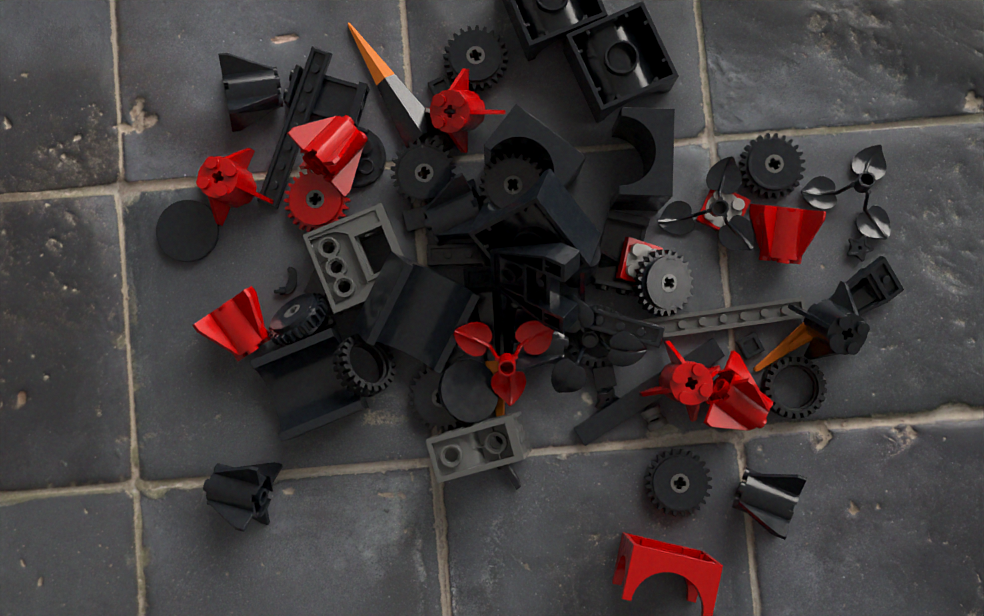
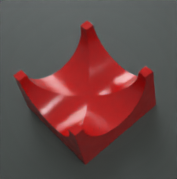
[612,532,723,616]

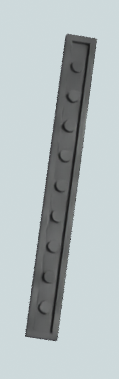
[598,297,807,347]

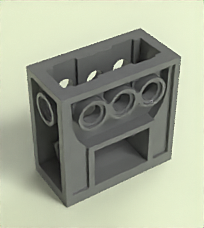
[303,203,405,316]
[426,410,532,483]

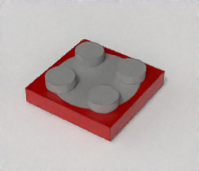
[695,189,751,232]
[616,237,663,283]

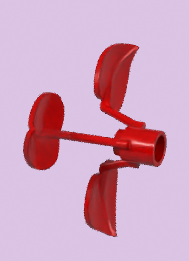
[454,320,554,406]

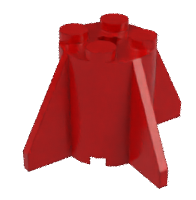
[425,68,506,153]
[287,115,368,197]
[196,147,274,226]
[749,204,826,264]
[192,286,270,361]
[639,341,721,422]
[703,350,773,431]

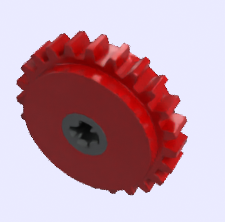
[284,168,351,232]

